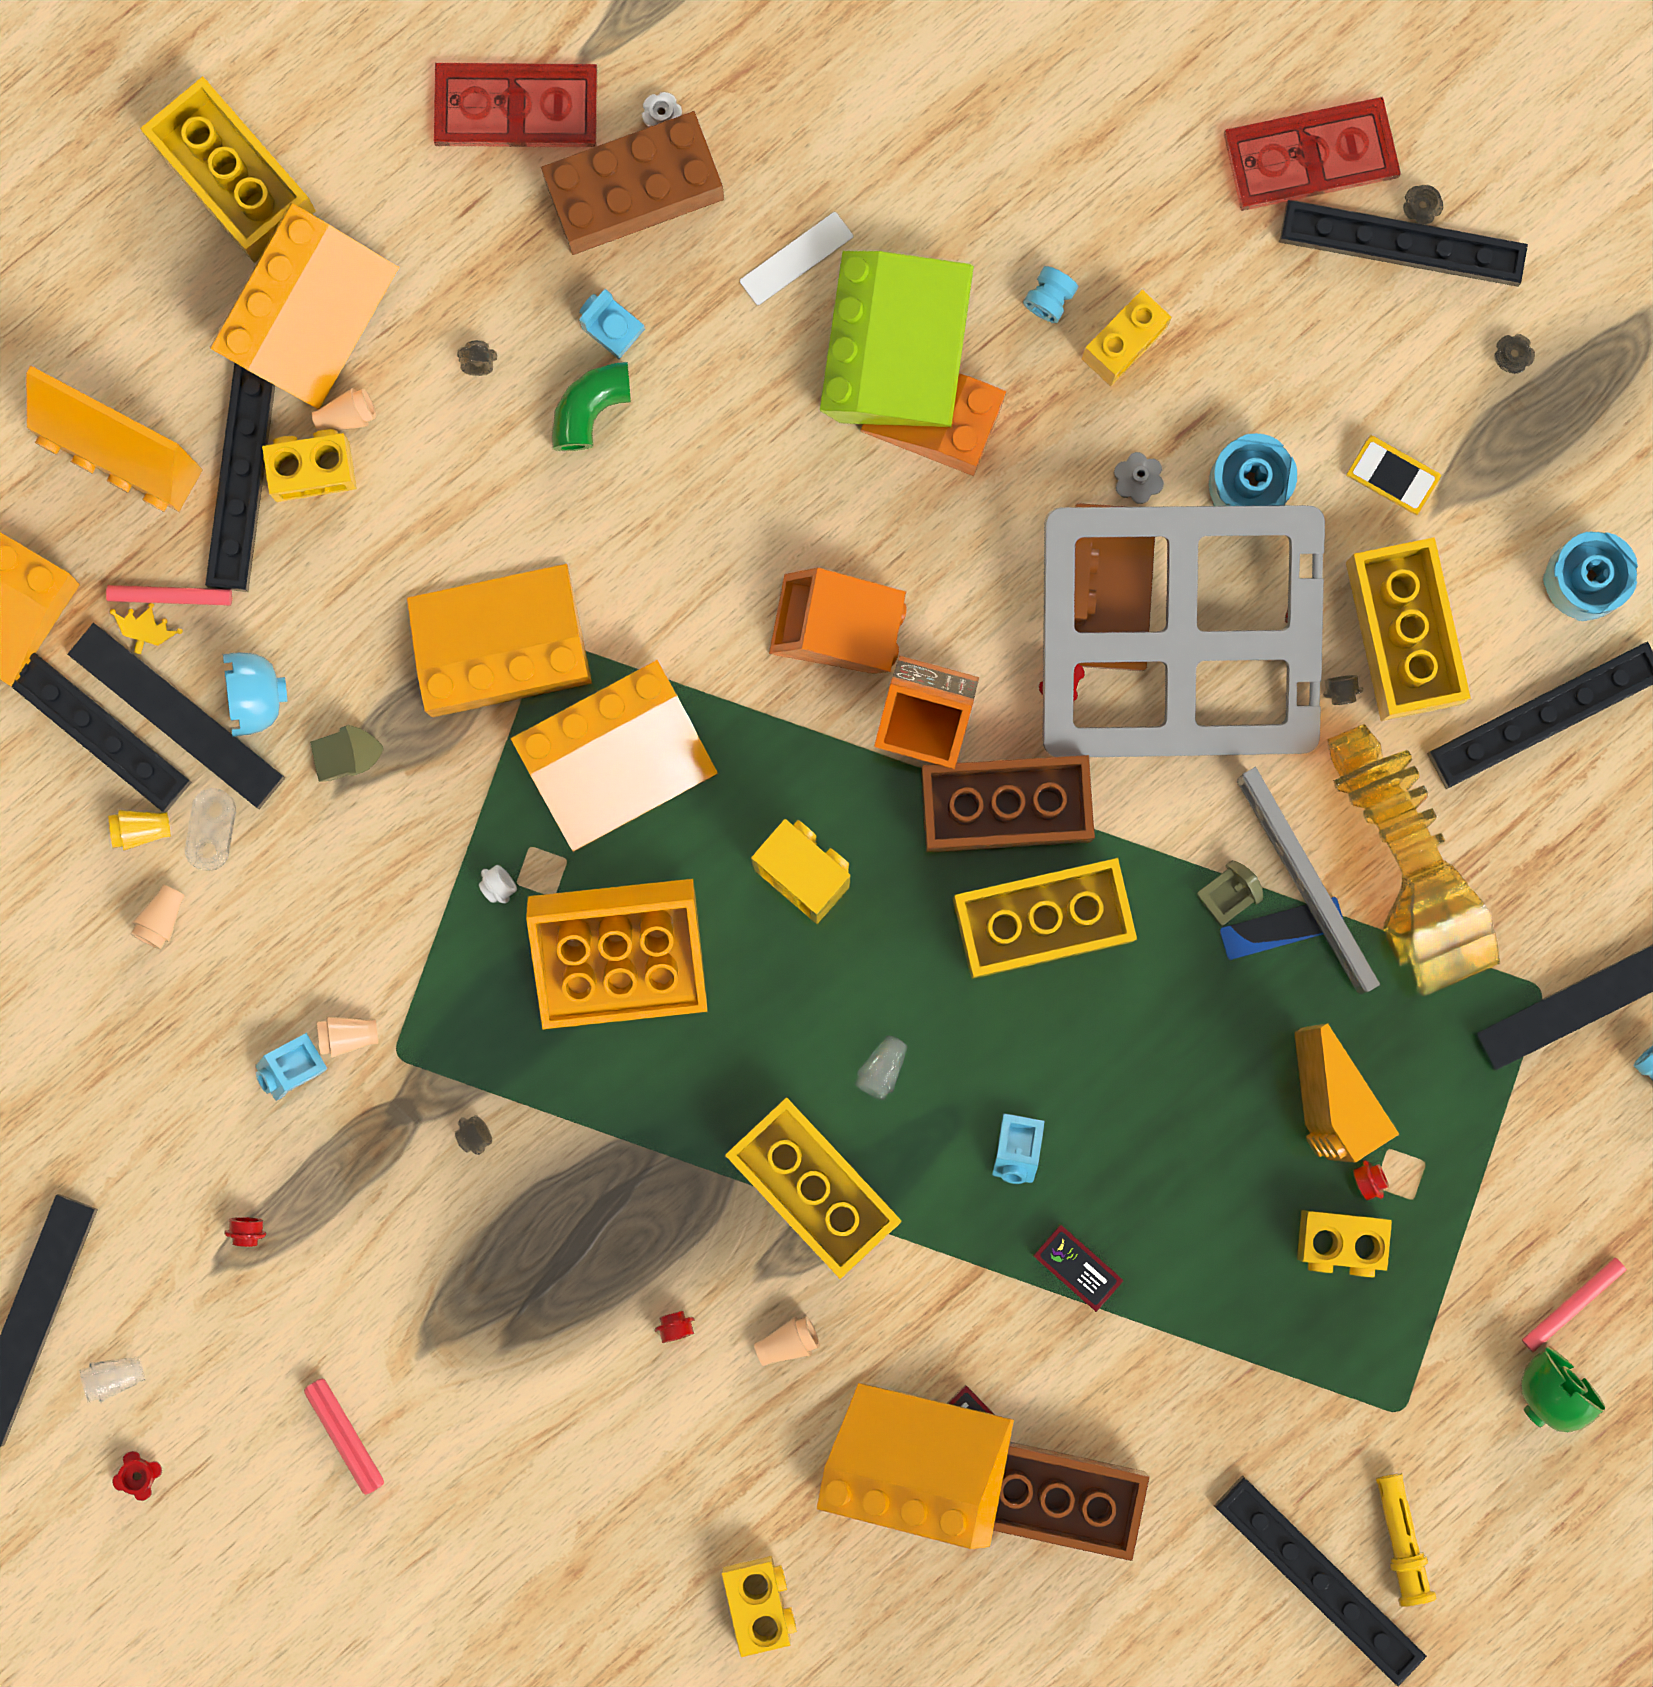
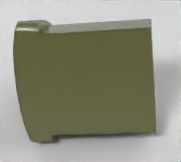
[310,725,383,782]
[1195,860,1263,927]

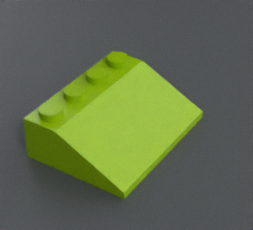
[820,251,974,427]

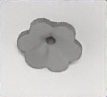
[1114,452,1164,504]

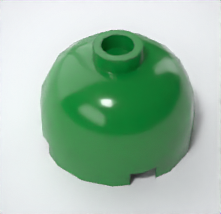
[1521,1347,1605,1432]

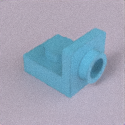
[579,289,645,359]
[256,1033,327,1101]
[992,1114,1045,1184]

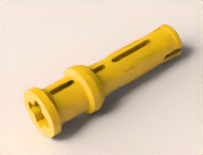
[1376,1473,1437,1607]

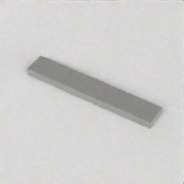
[1237,767,1380,995]

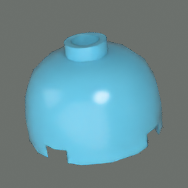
[223,652,288,737]

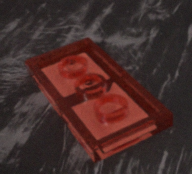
[434,63,598,147]
[1224,97,1401,211]

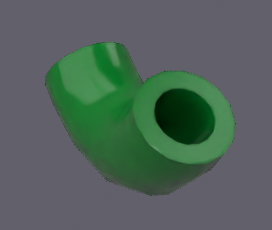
[552,362,631,451]

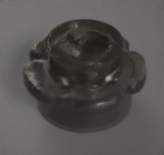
[1403,185,1443,225]
[1494,334,1535,374]
[457,340,497,376]
[1323,675,1364,705]
[455,1115,492,1155]

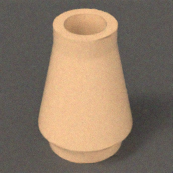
[312,388,376,431]
[131,885,185,949]
[317,1017,378,1058]
[754,1316,820,1366]

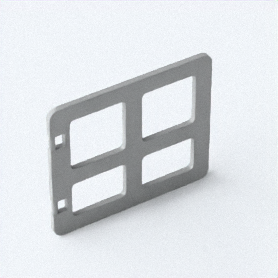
[1042,505,1325,757]

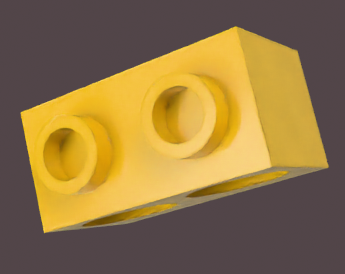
[1082,289,1172,387]
[262,429,357,502]
[1297,1210,1392,1277]
[722,1556,797,1657]

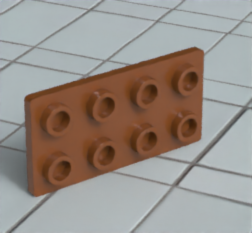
[1074,503,1155,671]

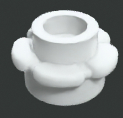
[642,92,682,127]
[479,865,517,904]

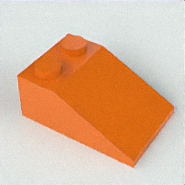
[861,374,1007,476]

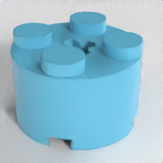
[1208,433,1297,506]
[1543,531,1638,621]

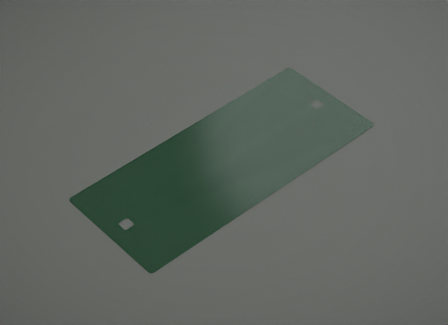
[396,651,1542,1412]

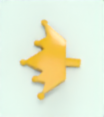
[109,603,183,654]

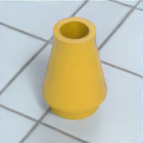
[108,810,171,851]

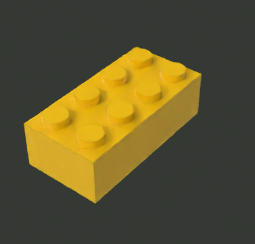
[140,76,316,263]
[1346,537,1471,721]
[751,819,851,924]
[952,858,1137,979]
[725,1097,902,1279]

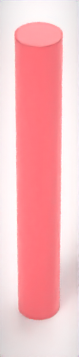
[106,585,232,606]
[1522,1258,1627,1352]

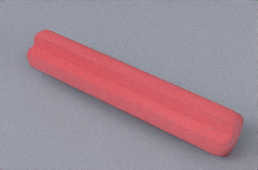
[304,1378,384,1495]

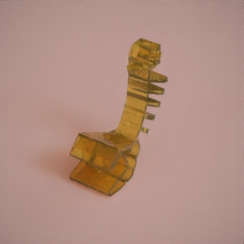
[1327,724,1500,996]

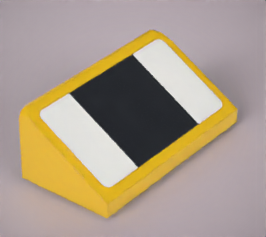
[1346,435,1442,516]

